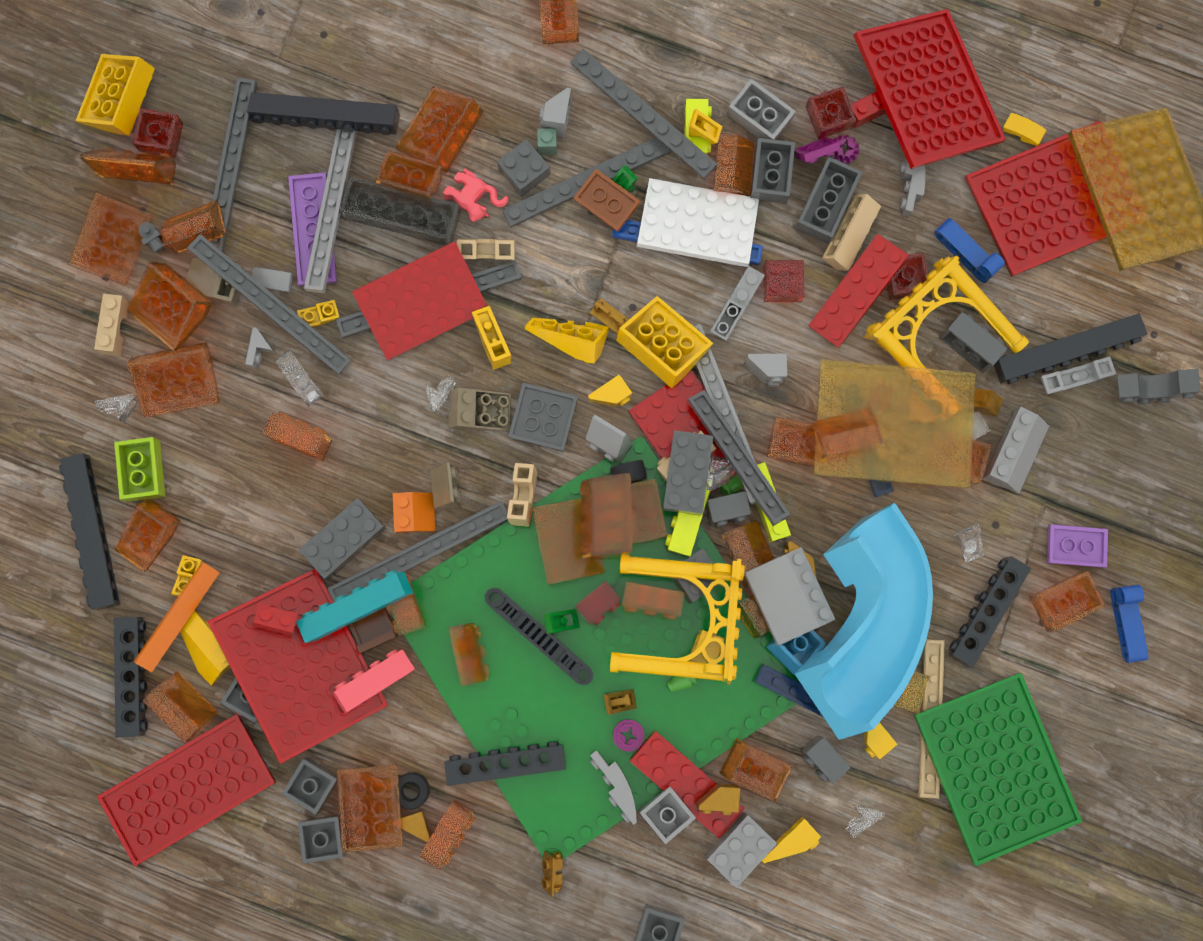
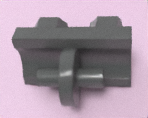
[139,222,167,253]

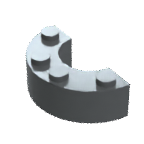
[1117,369,1201,405]

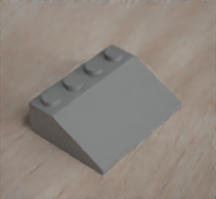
[744,547,835,646]

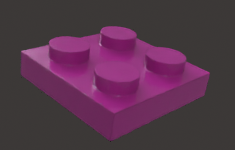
[794,137,841,163]

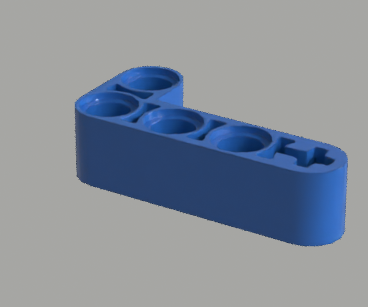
[934,218,1005,283]
[1110,584,1148,663]

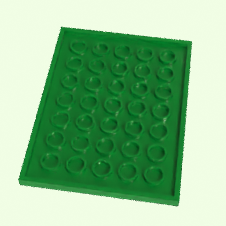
[913,673,1083,866]

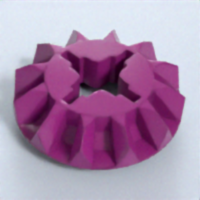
[831,134,860,164]
[613,719,644,751]

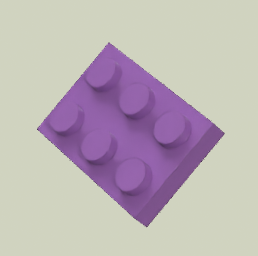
[1047,525,1108,568]

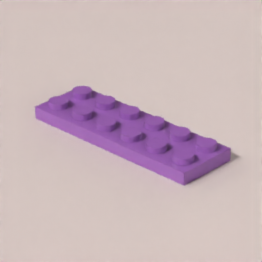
[288,172,337,287]

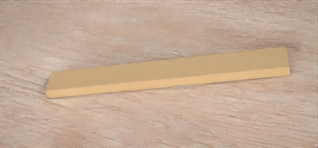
[918,639,945,799]

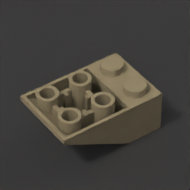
[182,257,247,307]
[448,387,511,431]
[430,462,462,510]

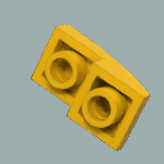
[1003,113,1046,146]
[297,300,340,328]
[171,555,202,597]

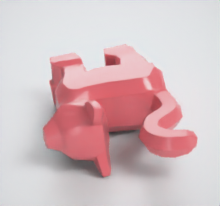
[443,168,509,223]

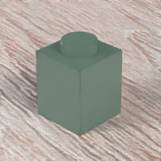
[538,128,557,155]

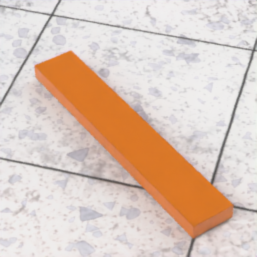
[134,562,220,672]

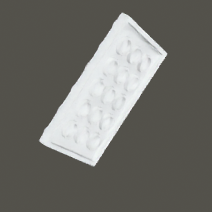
[637,178,759,267]

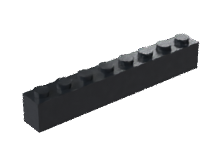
[247,92,400,135]
[994,313,1148,385]
[59,453,121,610]

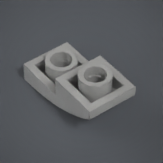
[252,267,293,292]

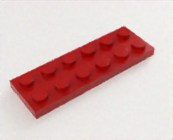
[808,234,909,348]
[629,730,745,839]

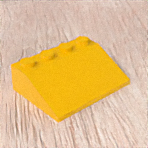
[76,54,155,136]
[616,296,713,388]

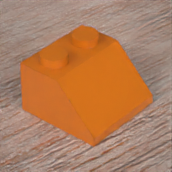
[393,492,436,534]

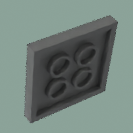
[508,382,578,452]

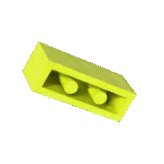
[684,99,712,155]

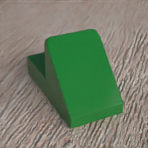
[612,165,639,193]
[543,609,580,634]

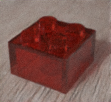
[805,86,857,139]
[132,108,183,158]
[887,252,928,300]
[763,260,805,303]
[575,581,621,626]

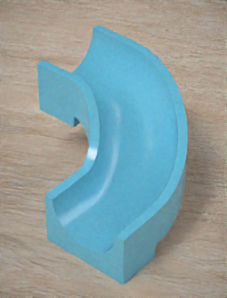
[795,503,933,740]

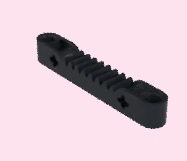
[485,588,593,685]

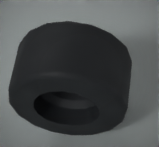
[610,460,647,486]
[393,772,430,810]

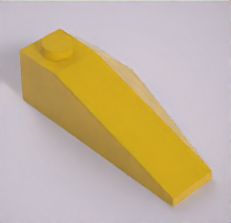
[525,318,609,364]
[180,610,230,686]

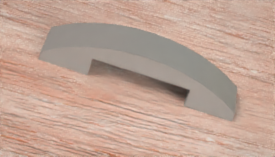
[1040,357,1116,395]

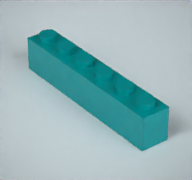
[296,570,413,643]

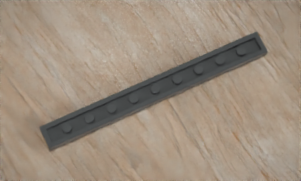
[570,49,717,180]
[205,77,257,253]
[502,138,672,228]
[187,234,351,375]
[336,260,522,339]
[327,501,508,602]

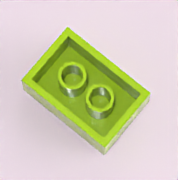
[114,437,166,502]

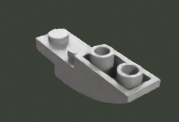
[900,153,925,217]
[710,266,765,341]
[590,750,637,825]

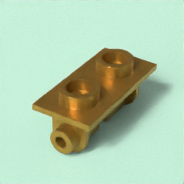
[590,298,629,334]
[541,851,563,897]

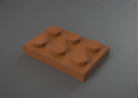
[573,169,641,232]

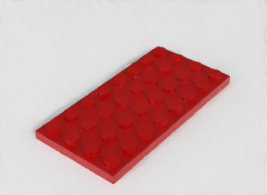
[97,714,276,867]

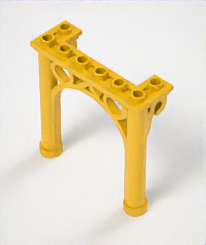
[863,256,1029,419]
[610,554,745,685]

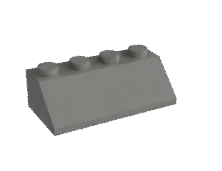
[983,406,1049,494]

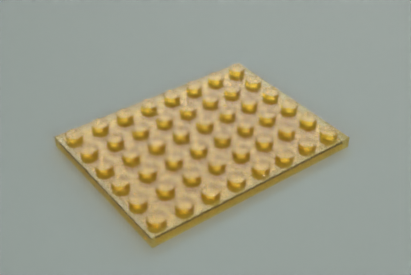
[1068,107,1203,271]
[813,360,975,489]

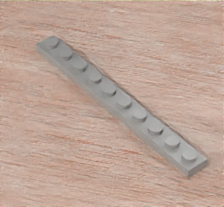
[304,129,357,293]
[694,324,757,504]

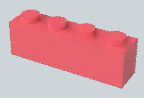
[333,649,415,714]

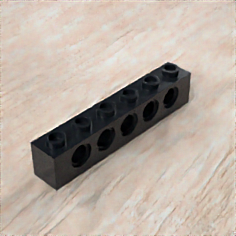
[948,556,1031,668]
[114,617,148,738]
[444,741,567,786]

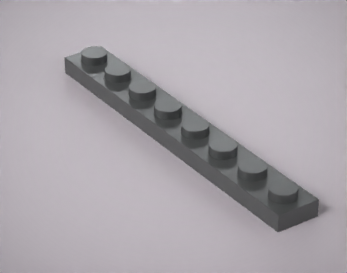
[688,390,791,526]

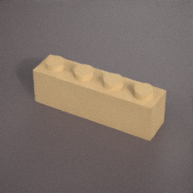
[822,194,881,271]

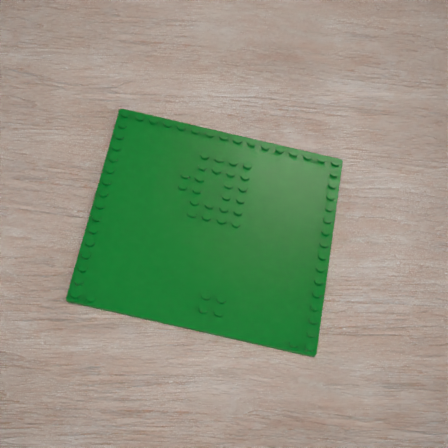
[387,437,800,859]

